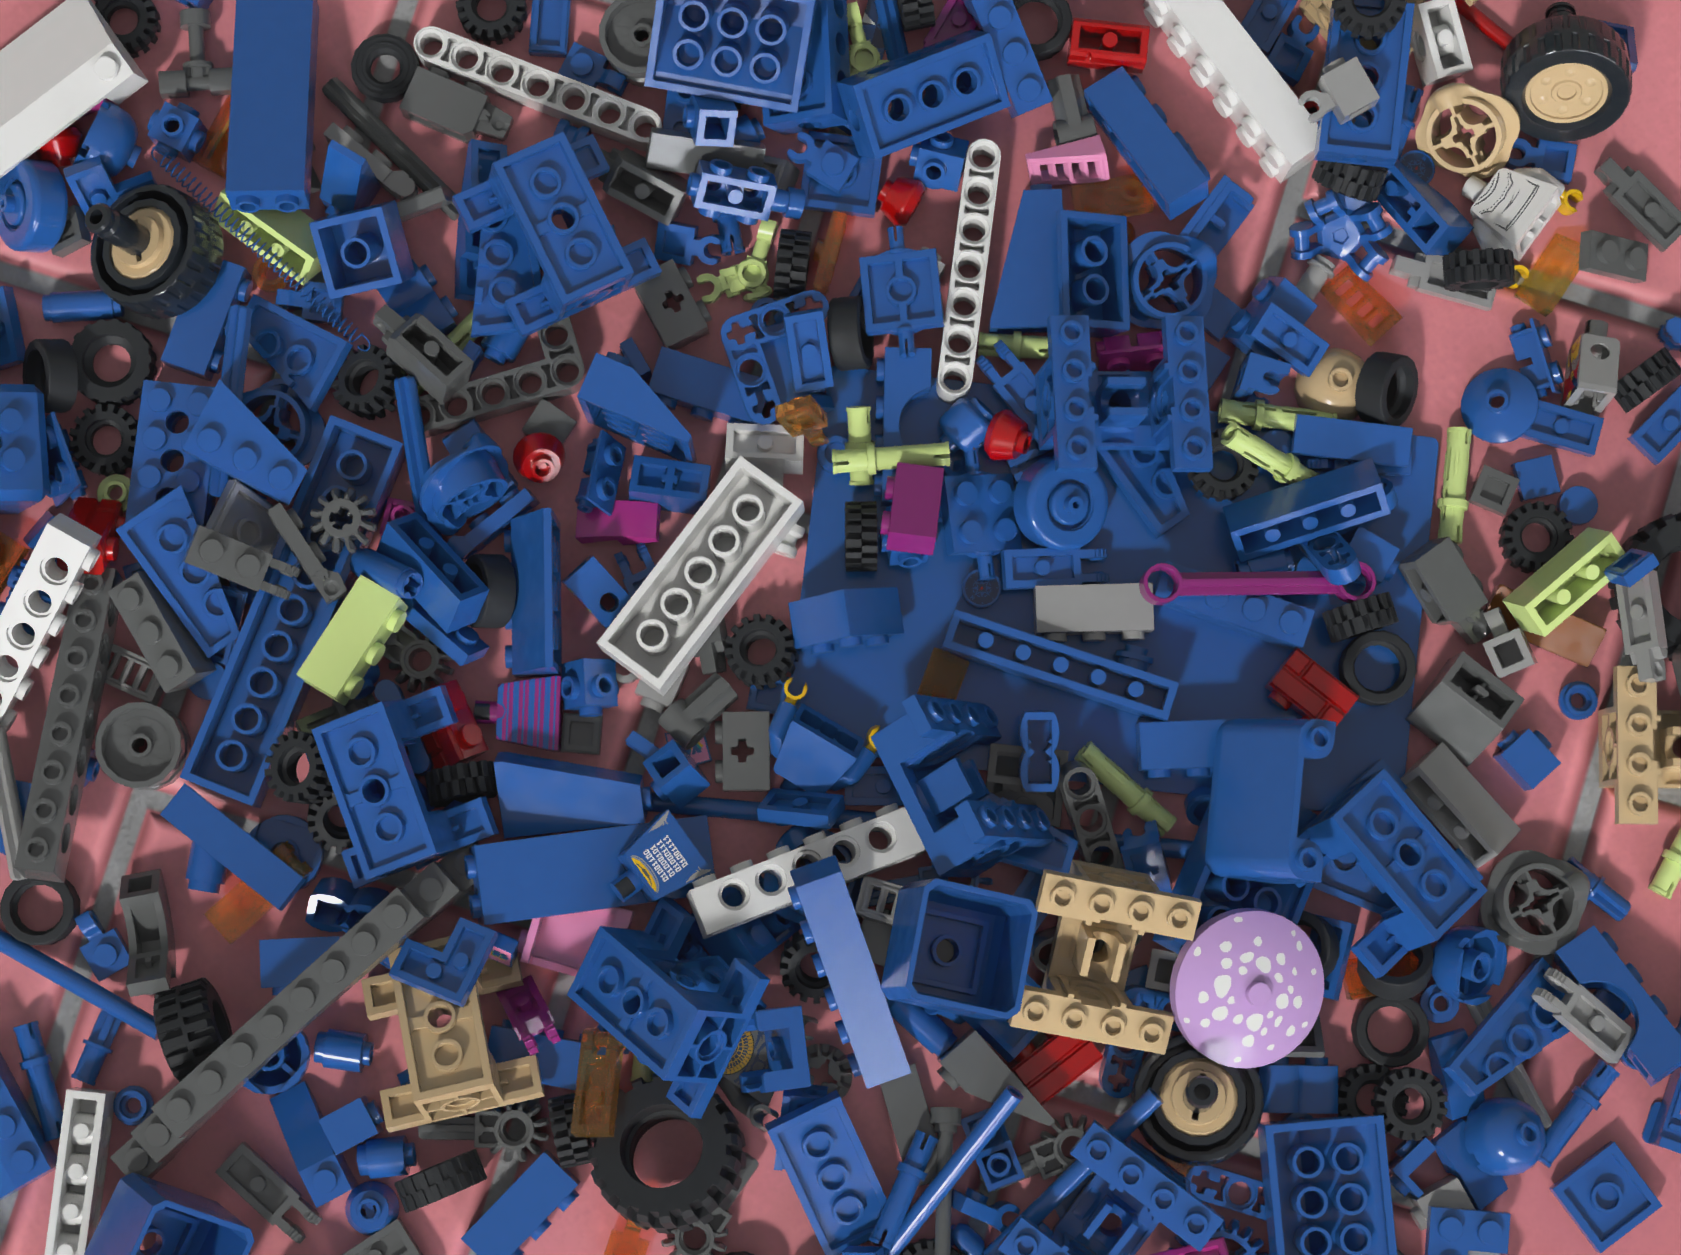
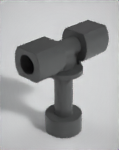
[158,8,232,99]

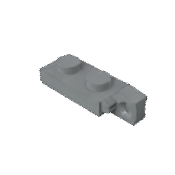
[1389,253,1496,311]
[1615,570,1668,683]

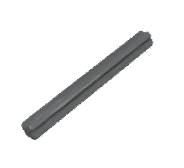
[322,77,459,221]

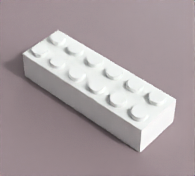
[1143,0,1318,184]
[597,456,805,696]

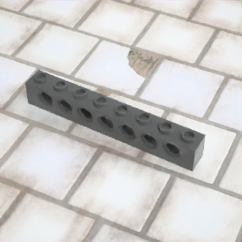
[14,567,124,883]

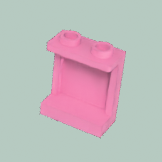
[518,907,635,977]

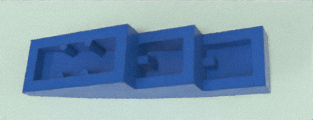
[454,139,507,301]

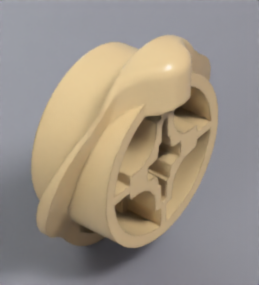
[1415,83,1520,179]

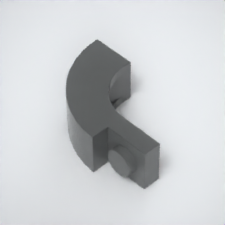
[119,869,176,997]

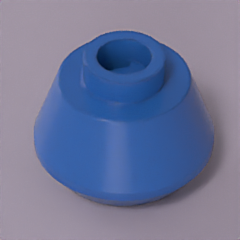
[345,1181,400,1236]

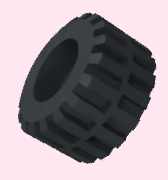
[153,977,233,1082]

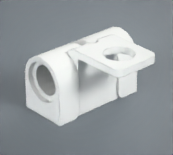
[725,423,805,486]

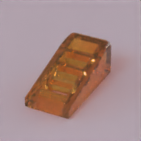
[1320,264,1403,347]

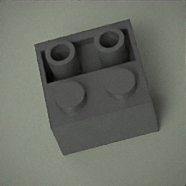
[1405,651,1525,767]

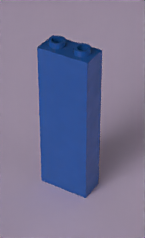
[225,0,319,213]
[464,815,715,926]

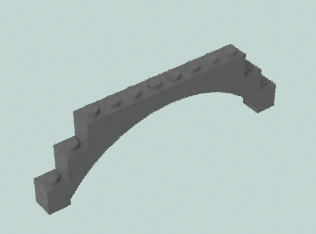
[110,842,479,1178]

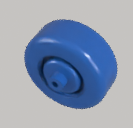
[0,159,68,253]
[1013,456,1108,551]

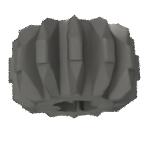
[310,487,378,554]

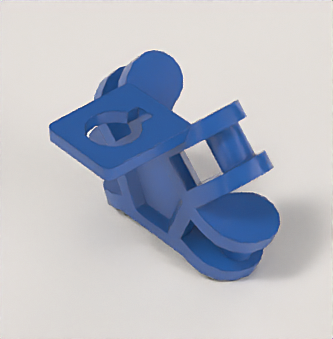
[1289,189,1393,282]

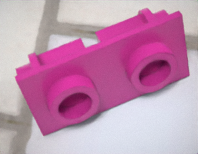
[1095,330,1164,371]

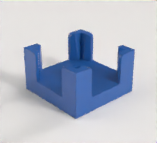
[739,1006,811,1093]

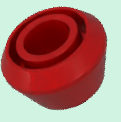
[35,125,82,167]
[877,176,926,226]
[984,409,1032,460]
[513,432,565,483]

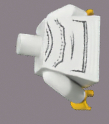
[1462,168,1583,289]

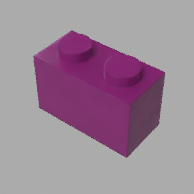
[880,462,944,556]

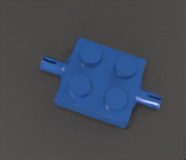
[859,226,945,358]
[940,448,1022,581]

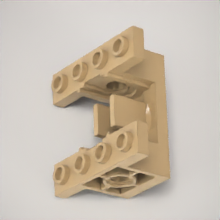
[1598,666,1681,825]
[1008,860,1202,1055]
[361,936,545,1133]

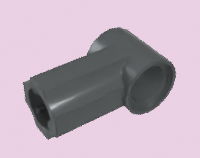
[1047,74,1097,146]
[658,672,738,750]

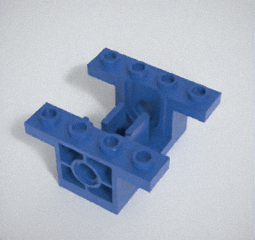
[452,131,662,339]
[1035,315,1213,472]
[305,685,499,889]
[871,694,1054,878]
[1296,758,1488,979]
[567,897,770,1119]
[998,1119,1224,1255]

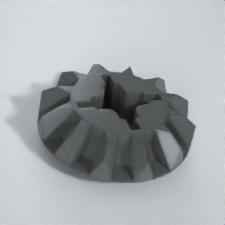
[807,1044,852,1099]

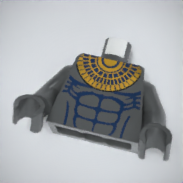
[718,1015,818,1132]

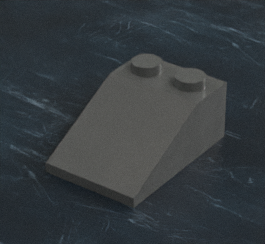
[937,1028,1055,1126]

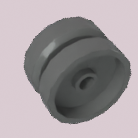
[599,0,656,87]
[95,702,191,790]

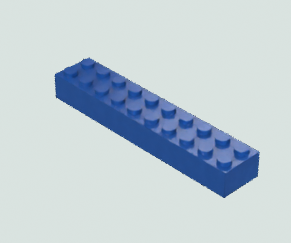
[180,415,406,808]

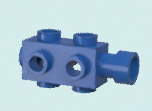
[686,159,805,225]

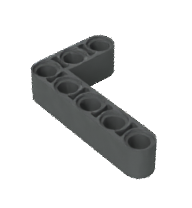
[419,317,587,438]
[1030,760,1142,973]

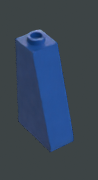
[988,184,1063,334]
[493,752,653,838]

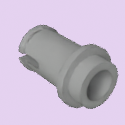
[1296,254,1336,301]

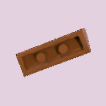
[1484,584,1607,668]

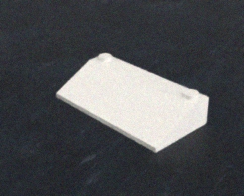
[0,0,149,178]

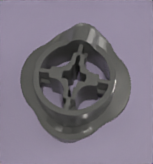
[1478,850,1590,955]

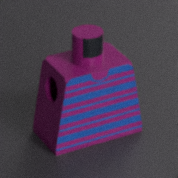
[474,676,563,753]

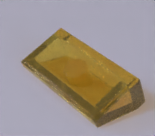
[1514,233,1580,317]

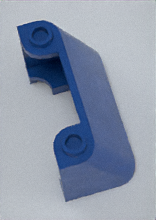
[1205,718,1336,884]

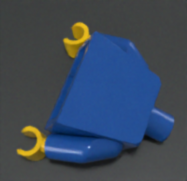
[768,677,880,793]

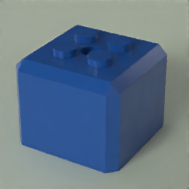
[0,384,50,514]
[880,878,1038,1020]
[84,1173,254,1255]

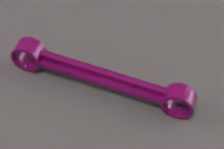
[1139,561,1376,605]

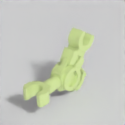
[847,1,889,76]
[696,219,779,304]

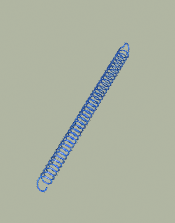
[151,145,370,352]

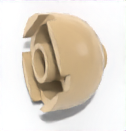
[1294,348,1365,421]

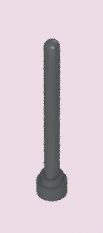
[930,1107,962,1255]

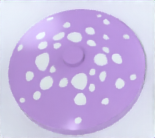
[1170,908,1324,1068]

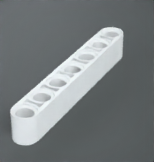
[413,26,663,152]
[936,139,1001,404]

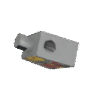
[1560,320,1620,416]

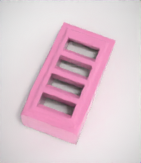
[1025,135,1110,185]

